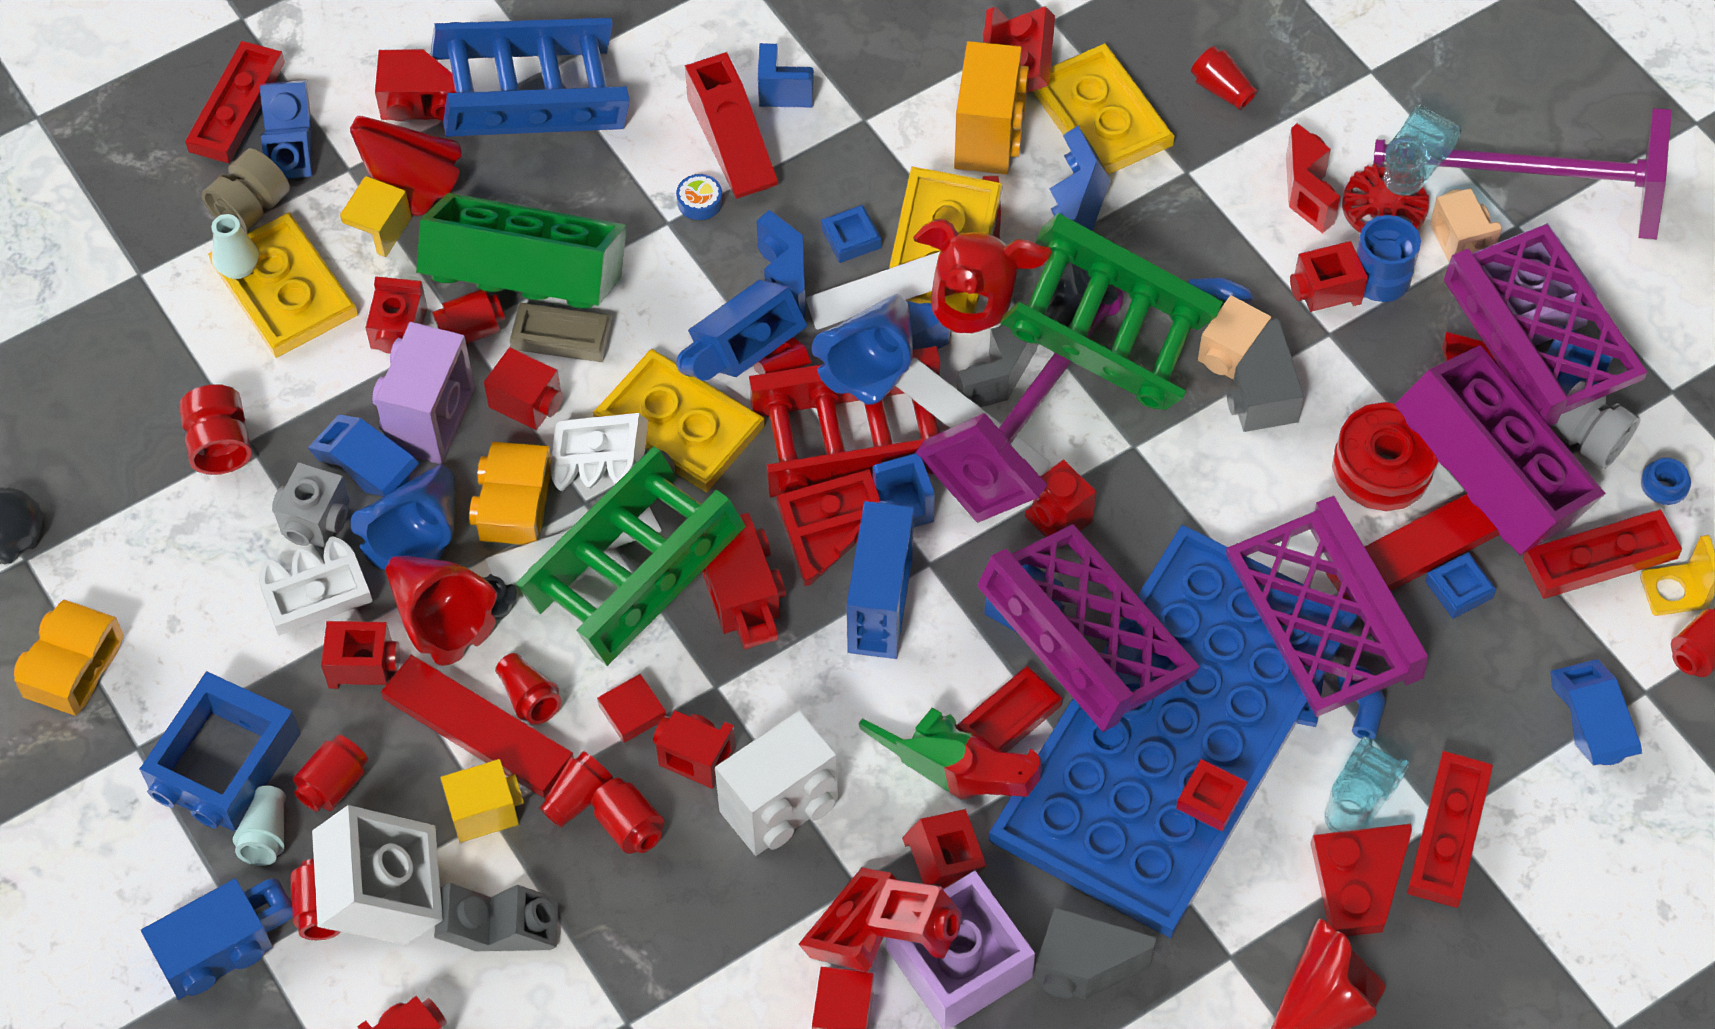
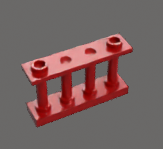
[749,346,940,497]

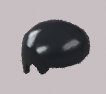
[0,487,44,565]

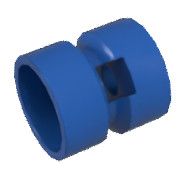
[1356,215,1421,302]

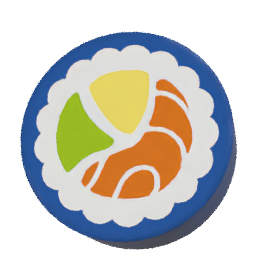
[676,174,723,220]

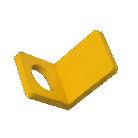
[1640,535,1715,616]

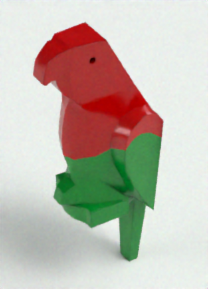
[858,708,1042,800]

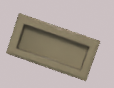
[509,302,612,362]

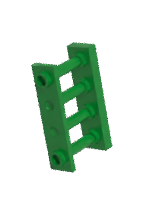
[1000,213,1223,411]
[516,446,746,666]

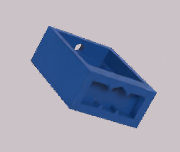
[846,500,914,659]
[139,671,301,832]

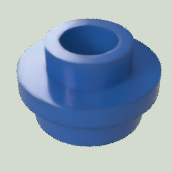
[1641,458,1691,505]

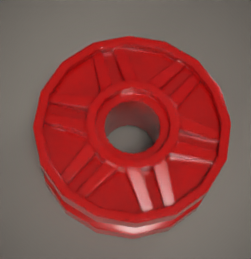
[1332,402,1438,511]

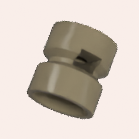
[202,148,290,233]

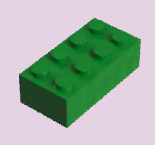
[416,193,627,308]

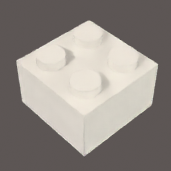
[715,710,838,856]
[312,805,443,945]

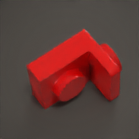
[868,879,962,959]

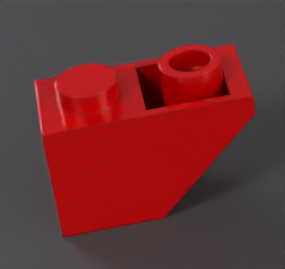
[375,49,456,121]

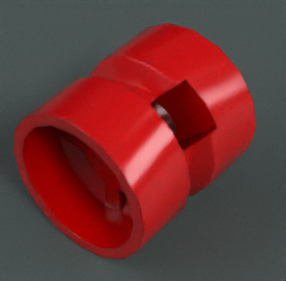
[179,384,252,475]

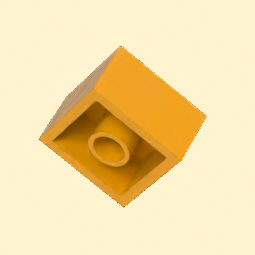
[954,41,1029,175]

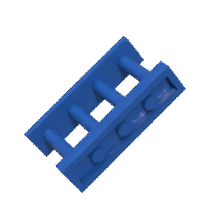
[430,18,630,137]

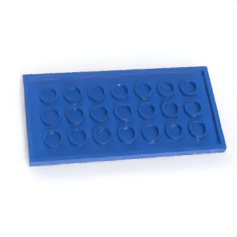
[988,525,1358,939]

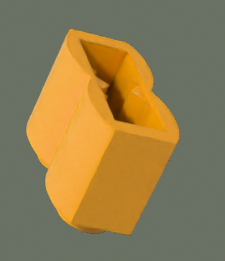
[469,442,551,545]
[14,599,124,716]

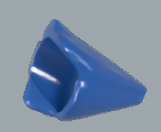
[812,294,913,405]
[350,464,455,570]

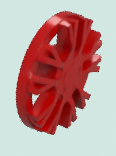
[1342,164,1429,233]

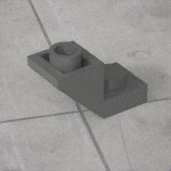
[957,324,1037,408]
[434,883,558,952]

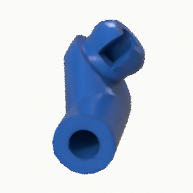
[1188,278,1254,305]

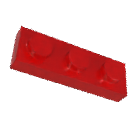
[185,41,285,164]
[1523,509,1682,599]
[1406,751,1493,908]

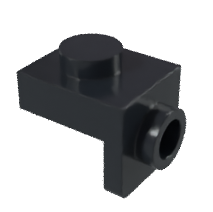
[1048,263,1117,327]

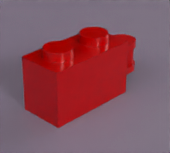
[702,512,786,650]

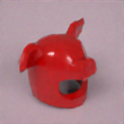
[913,219,1052,334]

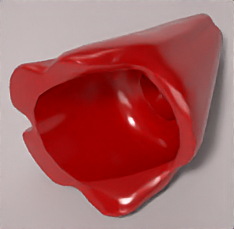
[350,115,462,216]
[385,556,497,666]
[1271,919,1386,1029]

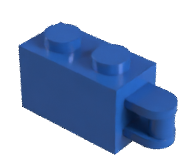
[676,280,807,381]
[140,878,292,1000]

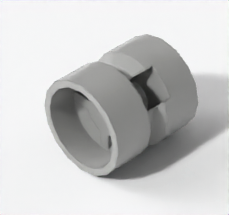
[1549,380,1640,469]

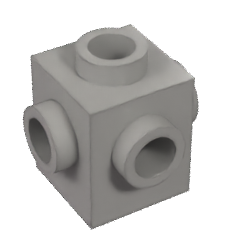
[272,462,350,548]

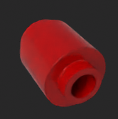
[432,289,506,344]
[1670,608,1715,677]
[293,735,368,812]
[591,778,664,854]
[290,859,341,941]

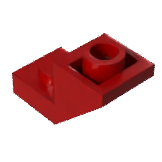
[1286,123,1341,234]

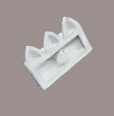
[550,413,648,491]
[259,536,373,636]

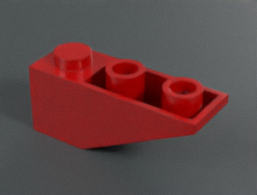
[685,52,778,199]

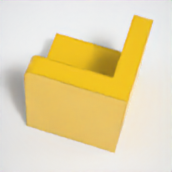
[340,176,412,257]

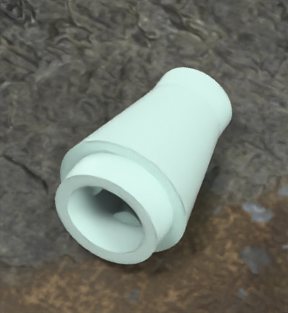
[211,214,259,279]
[233,786,286,866]

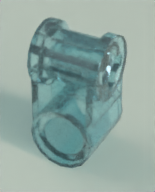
[1384,105,1461,195]
[1324,736,1410,833]

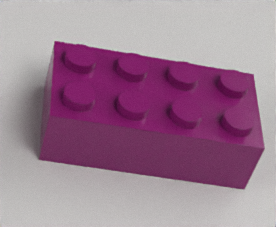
[1394,345,1606,556]

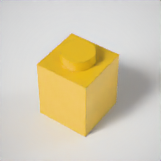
[440,759,524,843]

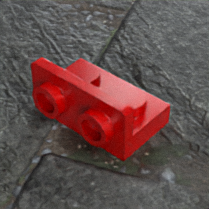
[982,6,1055,94]

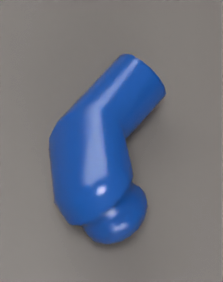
[1337,666,1385,740]

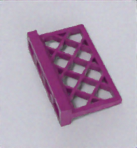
[1443,224,1647,426]
[1226,495,1428,717]
[977,524,1200,732]

